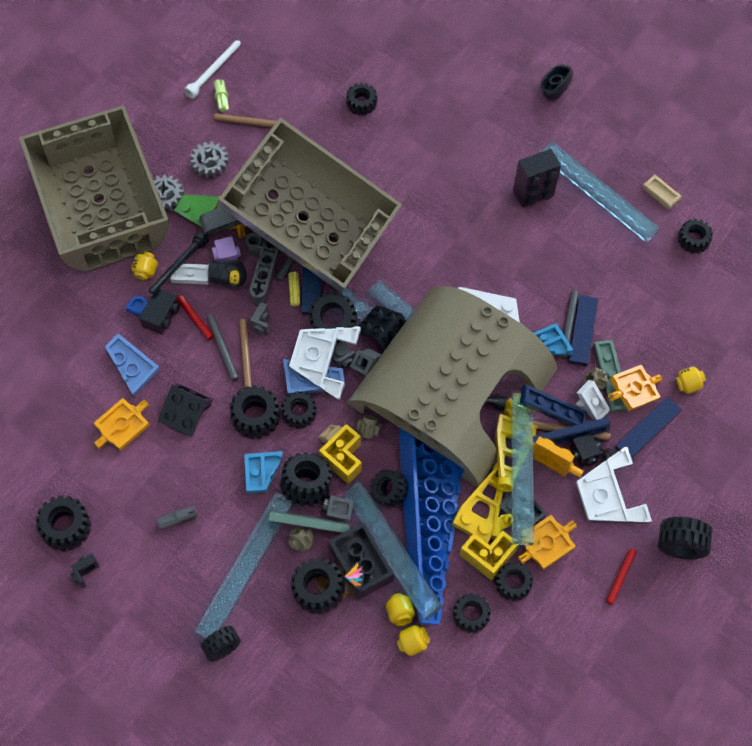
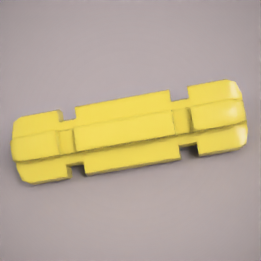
[289,272,300,307]

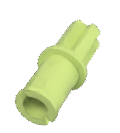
[214,79,229,112]

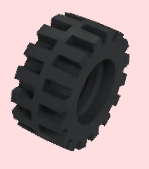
[346,82,377,116]
[678,218,713,254]
[282,391,317,429]
[370,469,408,507]
[495,561,533,601]
[453,593,491,633]
[200,625,241,662]

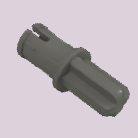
[156,505,198,529]

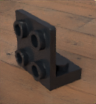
[358,305,406,353]
[158,384,213,436]

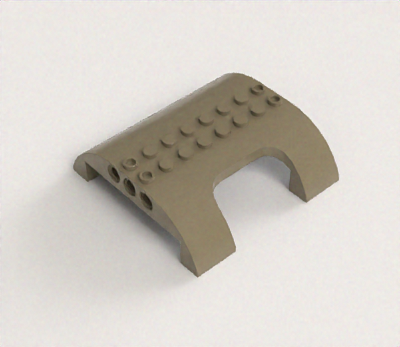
[347,286,558,487]

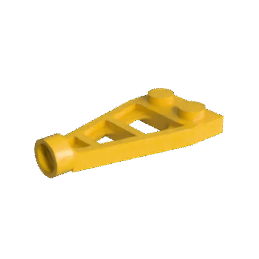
[495,414,537,492]
[451,462,507,543]

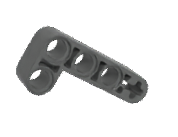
[199,208,243,235]
[245,232,281,306]

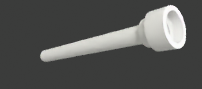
[184,40,241,99]

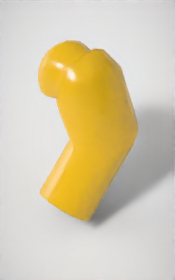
[490,514,514,540]

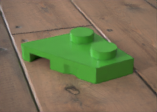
[174,195,220,227]

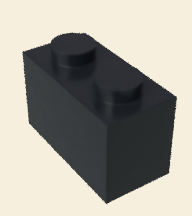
[139,289,180,335]

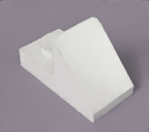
[576,380,610,420]

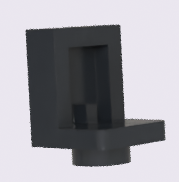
[70,554,100,588]

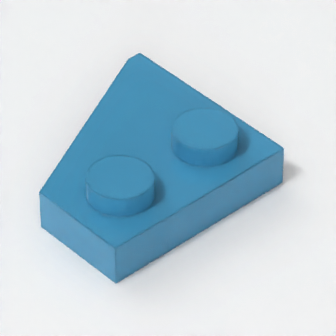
[534,323,573,355]
[244,451,283,494]

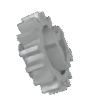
[190,141,229,178]
[153,174,184,211]

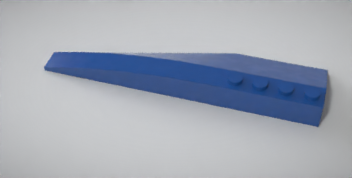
[399,427,464,625]

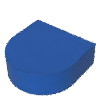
[125,296,148,317]

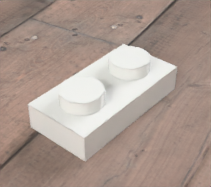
[171,263,209,285]

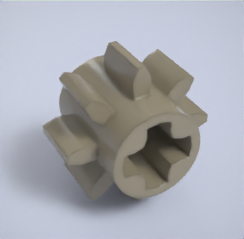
[584,367,608,390]
[356,415,381,439]
[288,526,314,552]

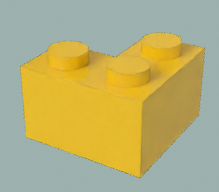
[319,424,362,484]
[460,531,519,581]

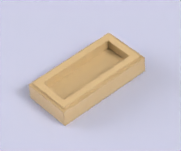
[642,175,682,210]

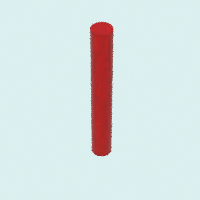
[178,295,214,341]
[606,548,637,605]

